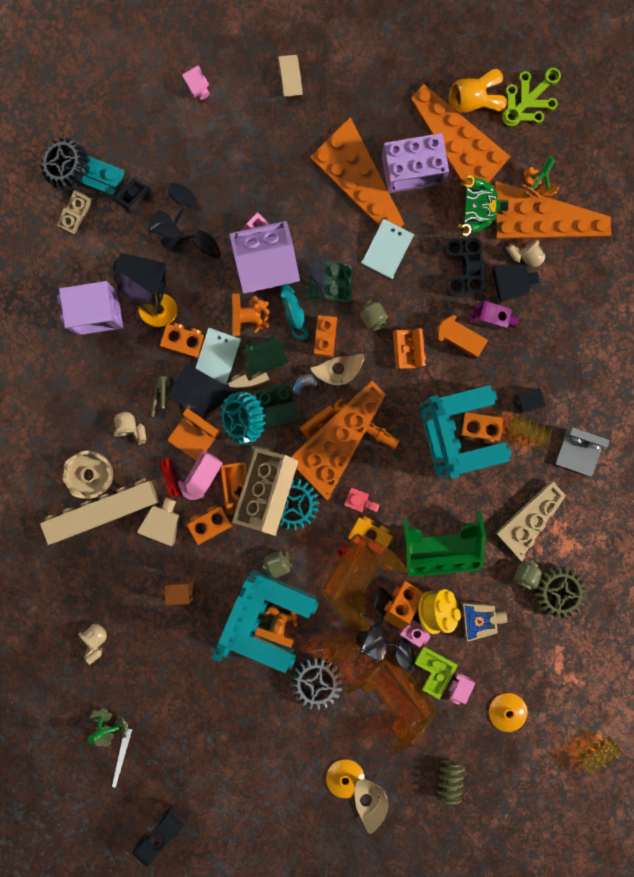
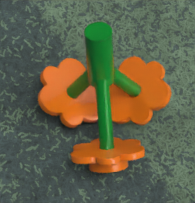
[521,156,559,199]

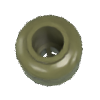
[359,301,388,331]
[262,550,292,578]
[514,561,542,591]

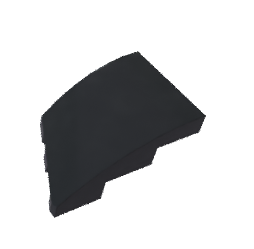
[167,363,237,417]

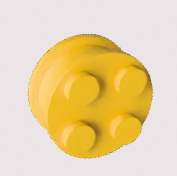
[413,589,461,634]

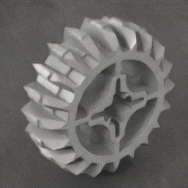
[291,656,343,710]

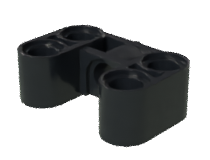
[444,238,484,297]
[132,804,188,867]

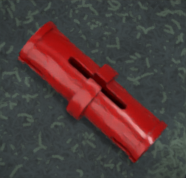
[159,458,181,498]

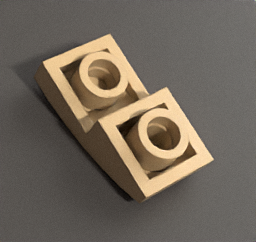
[278,55,303,96]
[57,190,93,234]
[228,372,270,389]

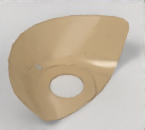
[311,353,364,385]
[354,779,388,834]

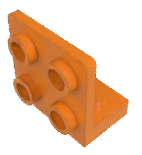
[168,408,221,461]

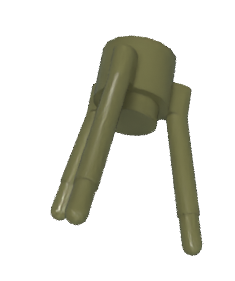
[151,376,183,420]

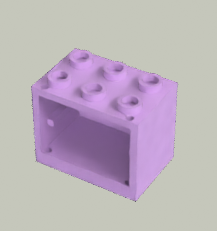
[382,133,449,193]
[230,221,300,294]
[57,281,123,335]

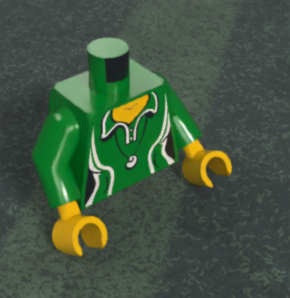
[458,174,509,236]

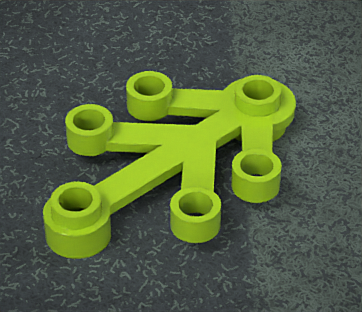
[502,68,561,127]

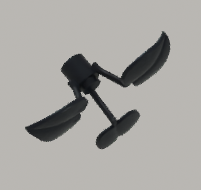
[149,182,220,259]
[356,587,414,671]

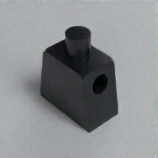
[492,265,540,305]

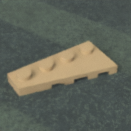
[495,481,566,561]

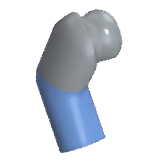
[290,374,318,395]

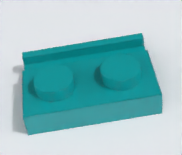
[79,156,125,197]

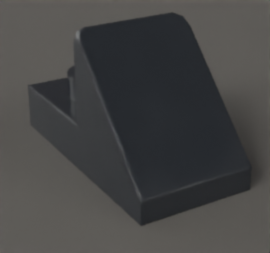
[113,178,150,213]

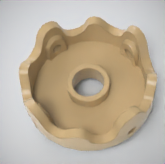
[63,451,113,499]

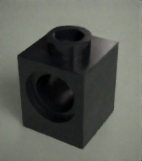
[514,388,546,414]

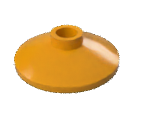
[139,294,177,327]
[489,693,527,732]
[326,759,364,798]

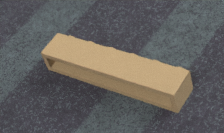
[40,479,159,545]

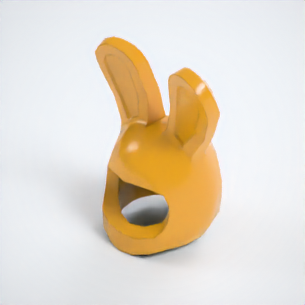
[449,69,507,113]

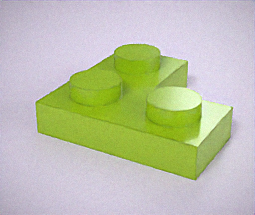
[414,646,458,700]

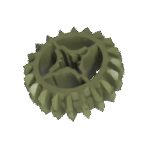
[534,566,588,619]

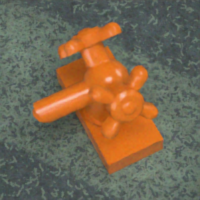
[232,294,269,336]
[255,604,298,648]

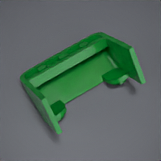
[403,511,486,577]

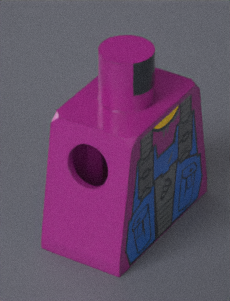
[469,301,518,330]

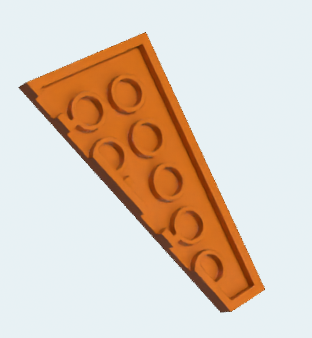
[411,84,511,188]
[310,117,404,227]
[494,181,611,240]
[291,380,386,501]

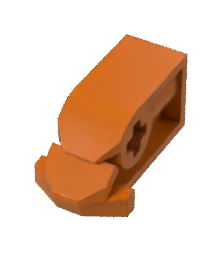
[437,315,488,359]
[219,462,247,515]

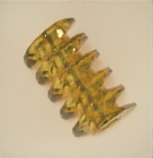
[507,413,552,448]
[579,736,624,777]

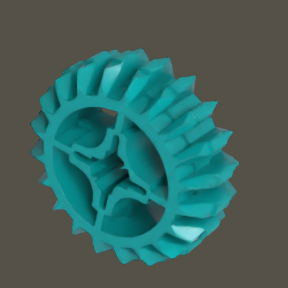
[220,392,266,444]
[279,479,319,530]

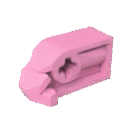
[178,450,223,500]

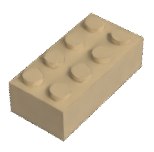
[232,448,298,536]

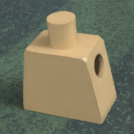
[137,498,180,546]

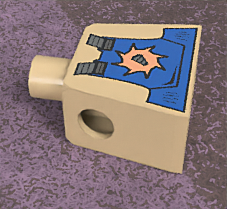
[461,602,507,641]

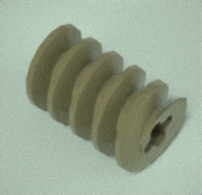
[436,760,465,805]

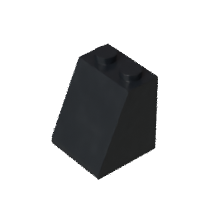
[113,253,167,316]

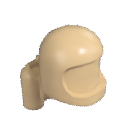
[506,240,545,268]
[114,412,146,445]
[78,624,107,665]

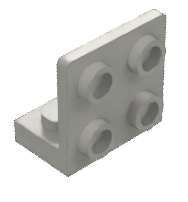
[555,427,609,476]

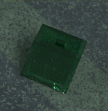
[308,260,352,304]
[243,336,288,375]
[253,382,301,430]

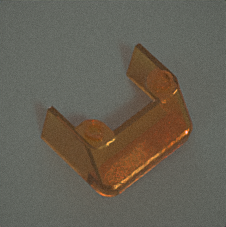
[323,534,408,631]
[345,654,436,755]

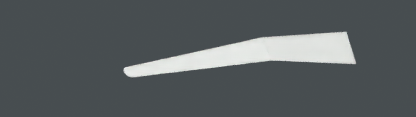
[112,729,132,788]

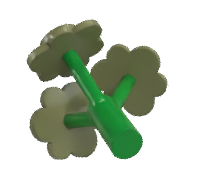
[87,708,128,747]

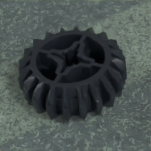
[39,137,91,190]

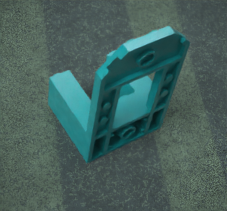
[418,385,511,479]
[212,569,318,673]

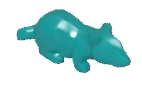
[280,284,310,341]

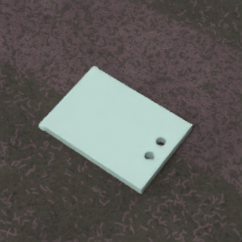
[361,219,414,279]
[196,328,241,385]

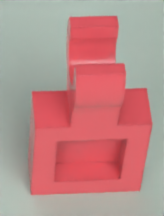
[345,488,379,512]

